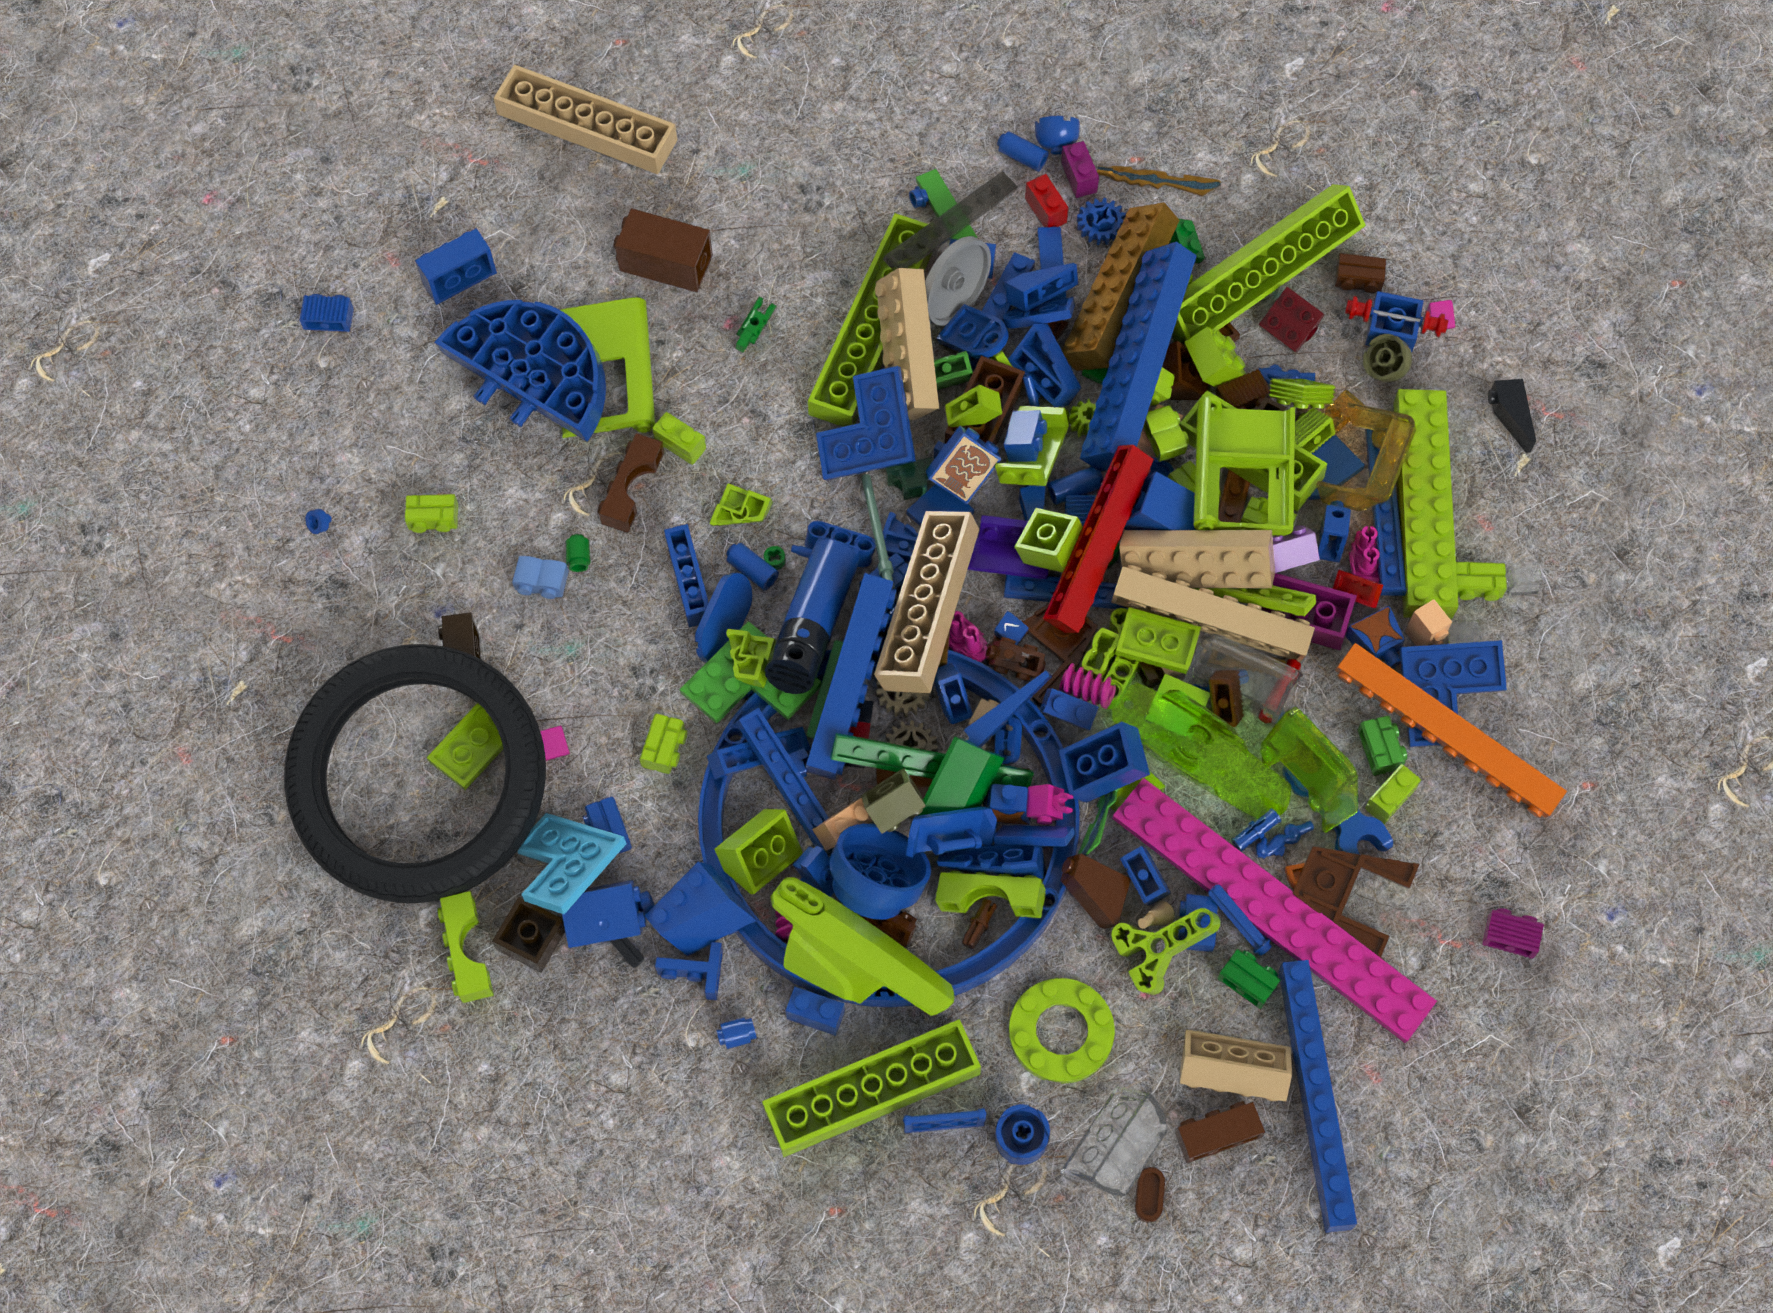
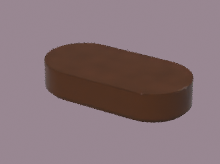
[1135,1167,1165,1223]

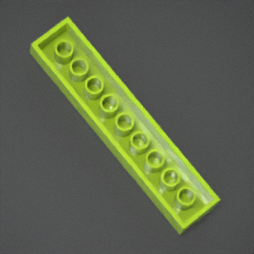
[1172,184,1366,346]
[808,213,938,427]
[1393,389,1458,619]

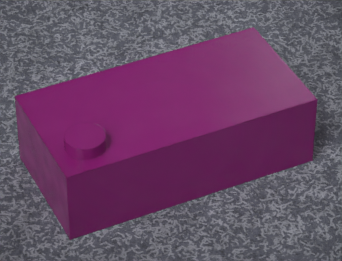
[1261,573,1357,651]

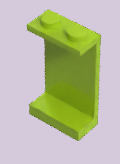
[995,406,1069,486]

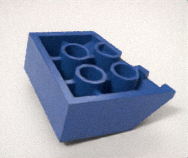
[645,861,758,956]

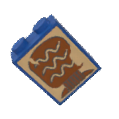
[926,426,1002,504]

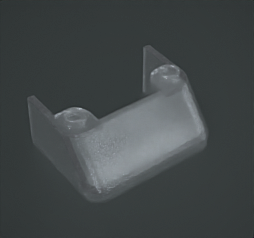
[1183,634,1303,724]

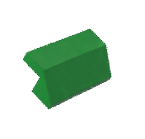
[909,737,1004,828]

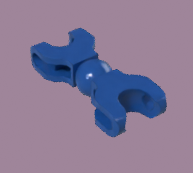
[1282,743,1393,854]

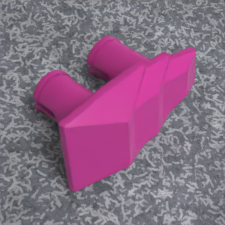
[1349,526,1380,583]
[949,611,988,662]

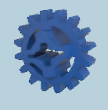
[1077,198,1126,245]

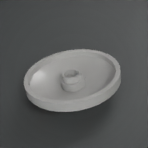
[925,236,991,326]

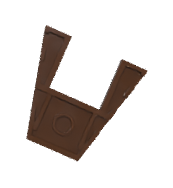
[985,603,1098,706]
[1293,846,1420,958]

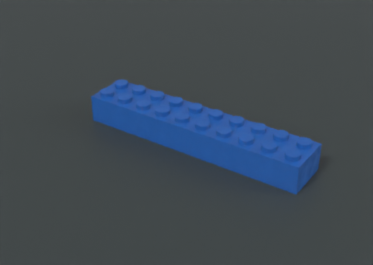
[1079,242,1197,472]

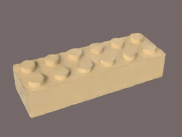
[875,268,939,420]
[1119,530,1275,588]

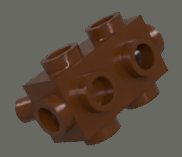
[985,637,1046,682]

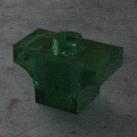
[886,457,933,500]

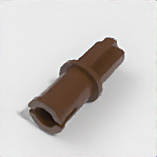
[962,899,997,949]

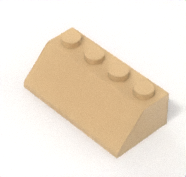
[1180,1029,1292,1102]

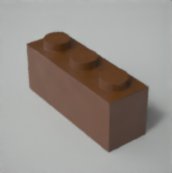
[1175,1101,1265,1164]

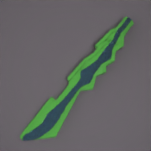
[1078,788,1120,856]

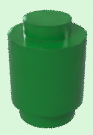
[565,534,591,572]

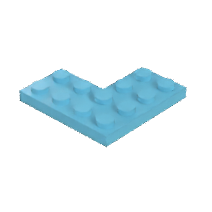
[517,813,626,914]

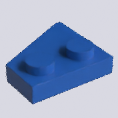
[883,512,918,562]

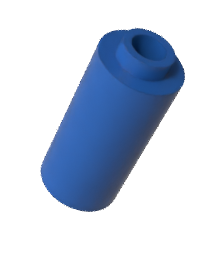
[997,131,1049,172]
[1047,466,1103,505]
[726,543,779,591]

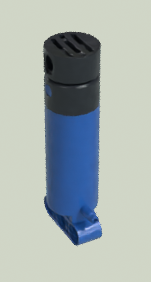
[765,521,876,694]

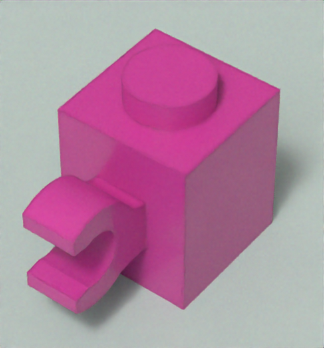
[1027,784,1073,825]

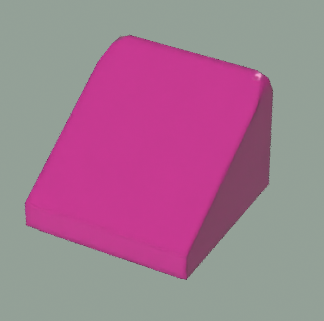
[1427,300,1455,329]
[540,726,570,761]

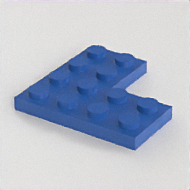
[816,366,916,481]
[1400,640,1507,748]

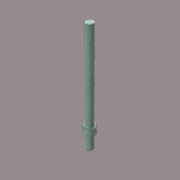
[861,474,895,589]

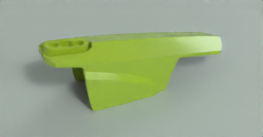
[771,877,954,1016]

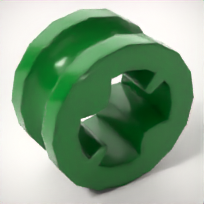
[764,546,786,570]

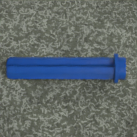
[1208,884,1272,956]

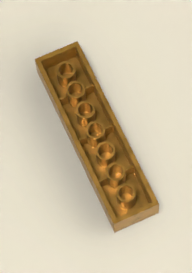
[1062,202,1180,371]

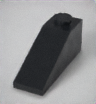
[1488,379,1536,453]

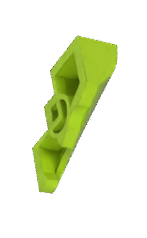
[709,483,773,526]
[726,629,776,688]

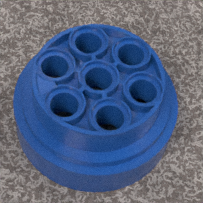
[829,824,931,920]

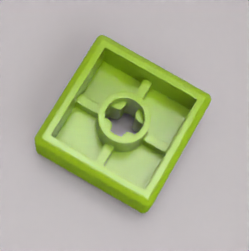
[1269,379,1336,409]

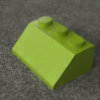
[714,809,803,894]

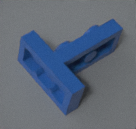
[655,942,723,1000]

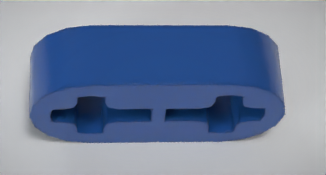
[994,716,1022,764]

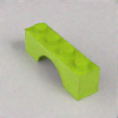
[935,871,1046,918]
[437,891,494,1003]

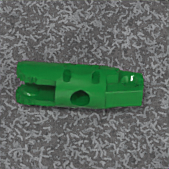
[735,296,777,353]

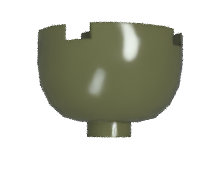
[1363,334,1412,383]

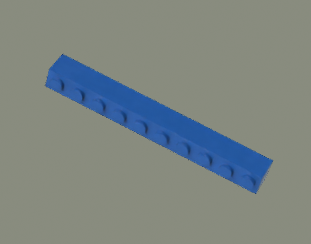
[1278,960,1357,1233]

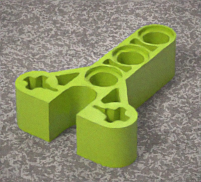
[1103,608,1140,709]
[1111,908,1220,995]

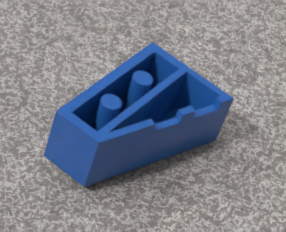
[1008,323,1081,407]

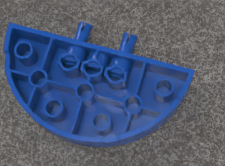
[434,300,606,442]

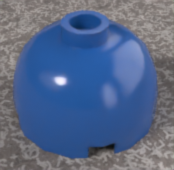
[1035,116,1080,155]

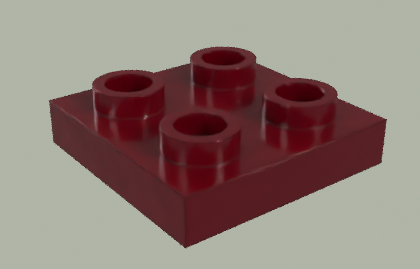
[1258,287,1325,353]

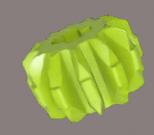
[1068,398,1096,438]

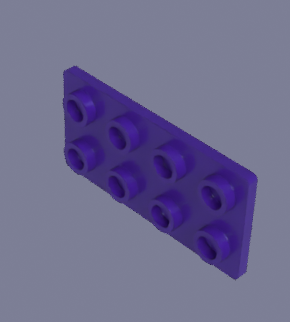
[967,515,1049,579]

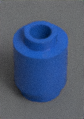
[716,1017,757,1049]

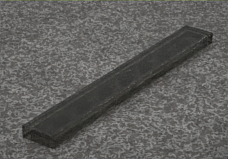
[883,171,1018,271]

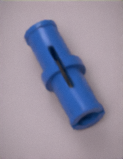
[1231,808,1281,852]

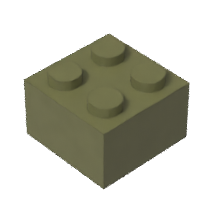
[861,768,926,834]

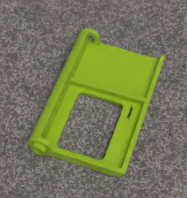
[561,297,655,438]
[1193,396,1295,536]

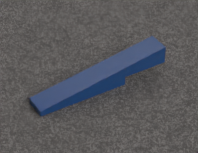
[964,670,1052,748]

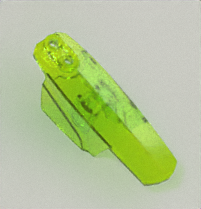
[1112,683,1291,819]

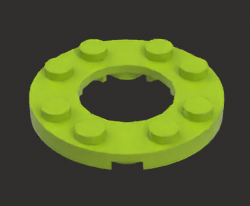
[1009,978,1115,1084]

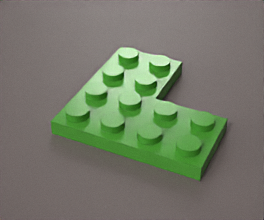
[680,621,822,724]

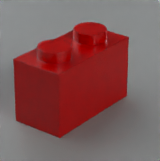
[1025,174,1069,227]

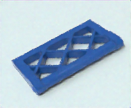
[903,1108,987,1133]

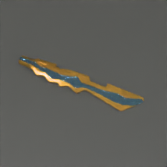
[1097,166,1221,196]

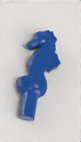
[1259,364,1315,385]
[1256,820,1314,859]

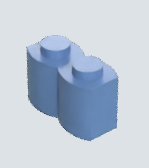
[512,556,569,599]

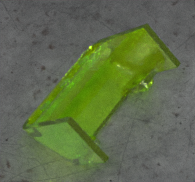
[1260,706,1358,833]

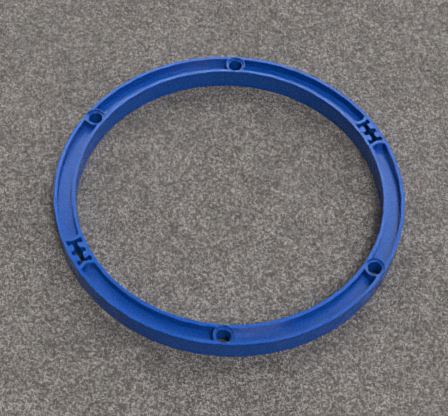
[698,641,1080,1008]

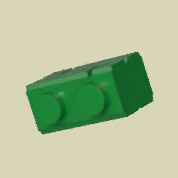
[1217,949,1281,1010]

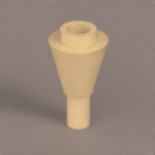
[1138,901,1174,929]

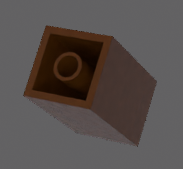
[613,208,713,293]

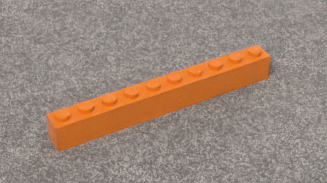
[1335,643,1567,818]

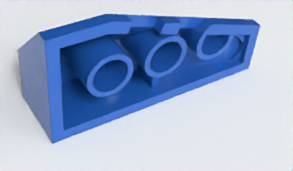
[937,844,1046,879]

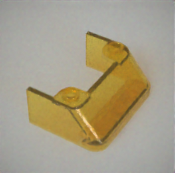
[1316,403,1416,511]

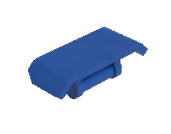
[906,807,997,858]

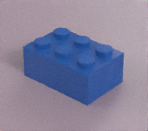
[415,228,497,305]
[1059,722,1150,803]

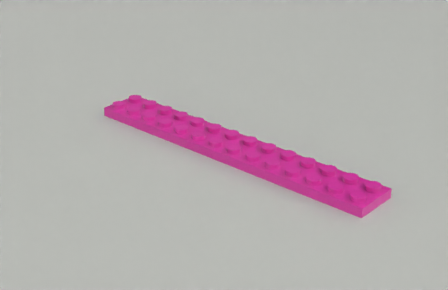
[1112,778,1437,1043]

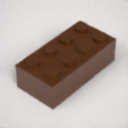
[945,356,1025,445]

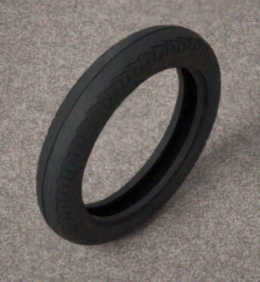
[284,644,546,903]

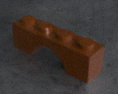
[597,433,664,533]

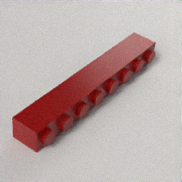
[1043,445,1154,633]

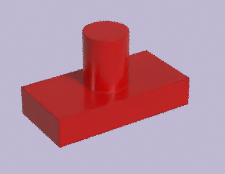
[1332,570,1383,608]

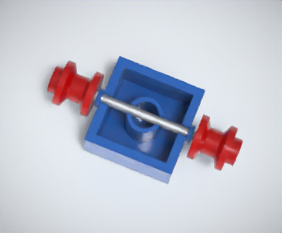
[1345,291,1448,352]

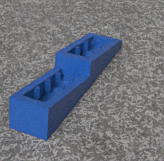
[707,726,811,780]

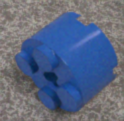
[995,1104,1050,1165]

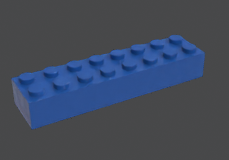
[806,573,897,780]

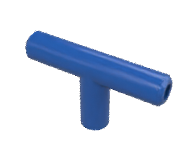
[1023,375,1042,407]

